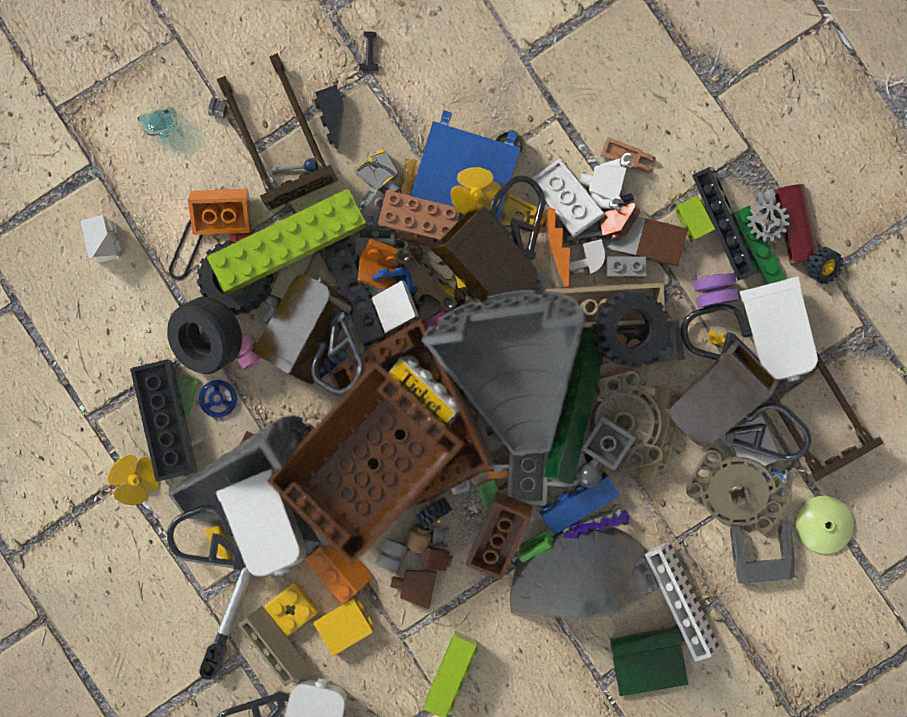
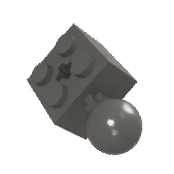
[577,415,638,488]

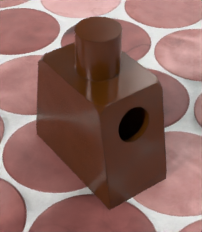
[390,570,437,609]

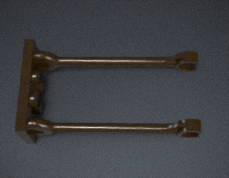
[217,53,338,211]
[754,350,884,483]

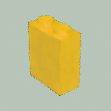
[313,596,375,656]

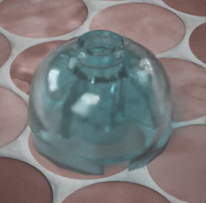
[137,107,177,139]

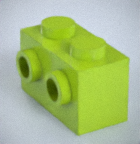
[674,195,715,243]

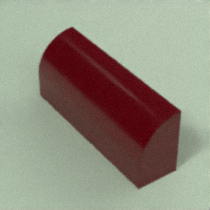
[774,184,818,265]

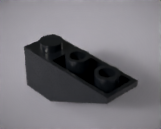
[314,84,344,149]

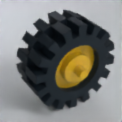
[806,246,843,284]
[415,497,453,529]

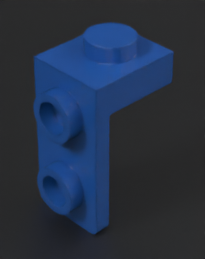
[372,267,417,295]

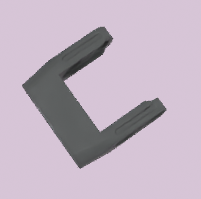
[730,520,795,584]

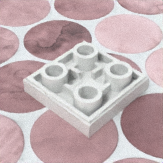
[372,281,419,333]

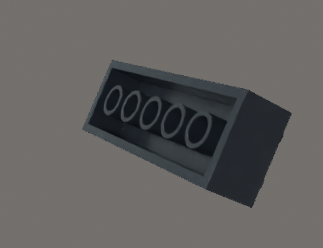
[130,359,198,482]

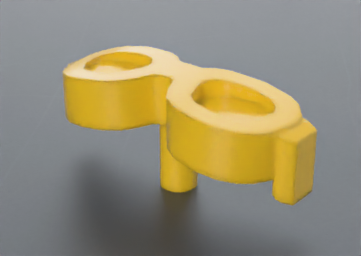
[708,329,733,348]

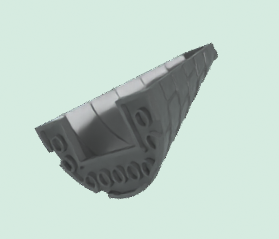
[422,290,584,456]
[168,415,331,547]
[510,522,660,618]

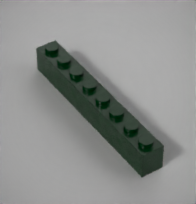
[543,327,603,484]

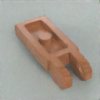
[600,137,656,173]

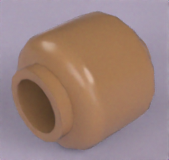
[405,524,433,555]

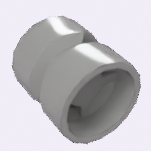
[376,538,408,572]

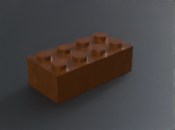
[466,491,533,580]

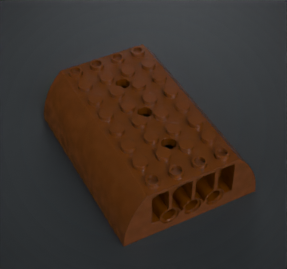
[267,362,464,566]

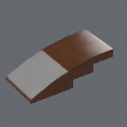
[603,217,688,266]

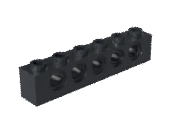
[692,167,759,281]
[324,236,386,347]

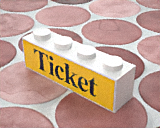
[390,355,460,425]

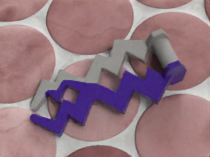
[563,504,630,539]

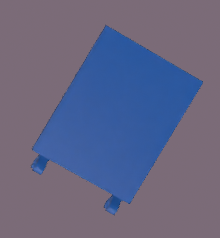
[411,110,521,243]

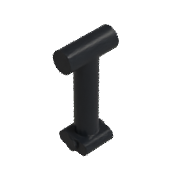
[359,31,379,71]

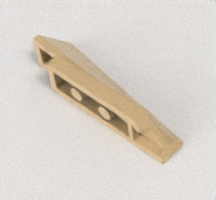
[640,386,682,482]

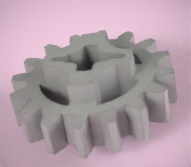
[747,200,789,241]

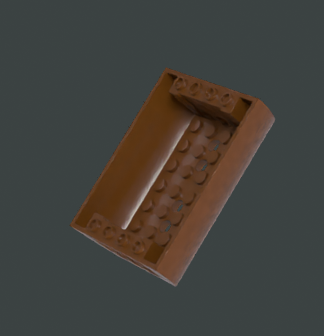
[328,320,496,511]

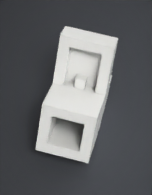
[569,239,605,276]

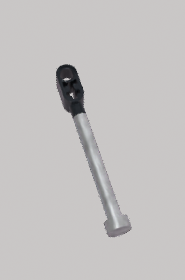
[199,567,252,680]

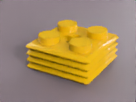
[264,582,318,637]

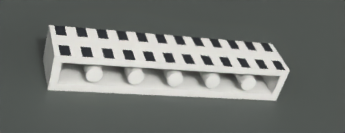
[645,542,720,662]

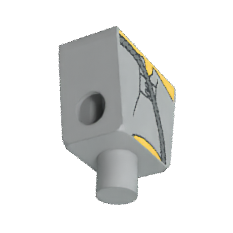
[355,147,400,192]

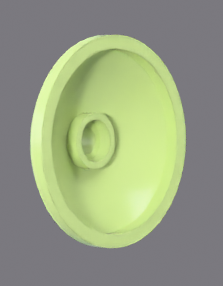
[795,496,854,554]

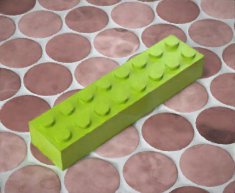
[207,189,366,296]

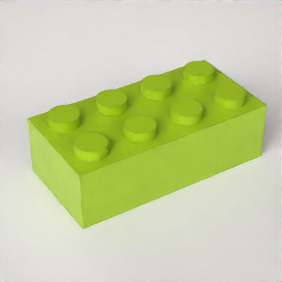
[423,631,478,717]

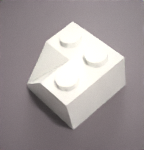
[80,215,122,263]

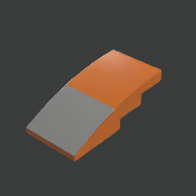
[546,208,570,288]

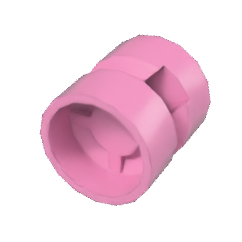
[238,334,263,370]

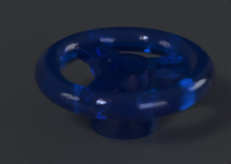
[199,380,237,418]

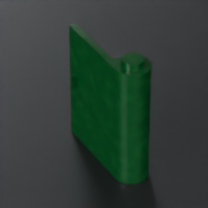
[609,626,689,696]

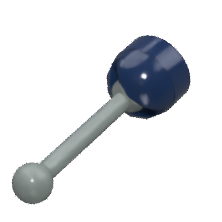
[272,158,318,174]

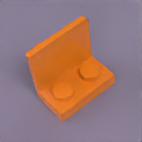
[358,238,400,291]

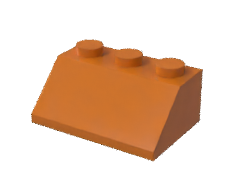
[188,188,250,235]
[305,545,374,605]

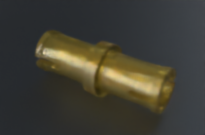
[400,159,417,196]

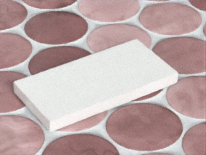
[532,158,605,238]

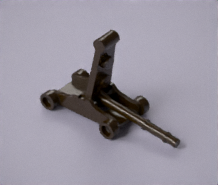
[387,245,466,337]

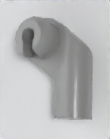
[261,295,279,324]

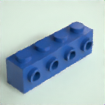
[539,472,620,535]

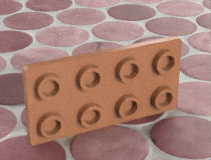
[378,190,460,247]

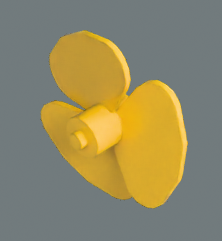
[450,167,501,214]
[107,455,159,505]

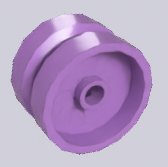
[693,273,740,308]

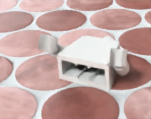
[580,153,634,211]

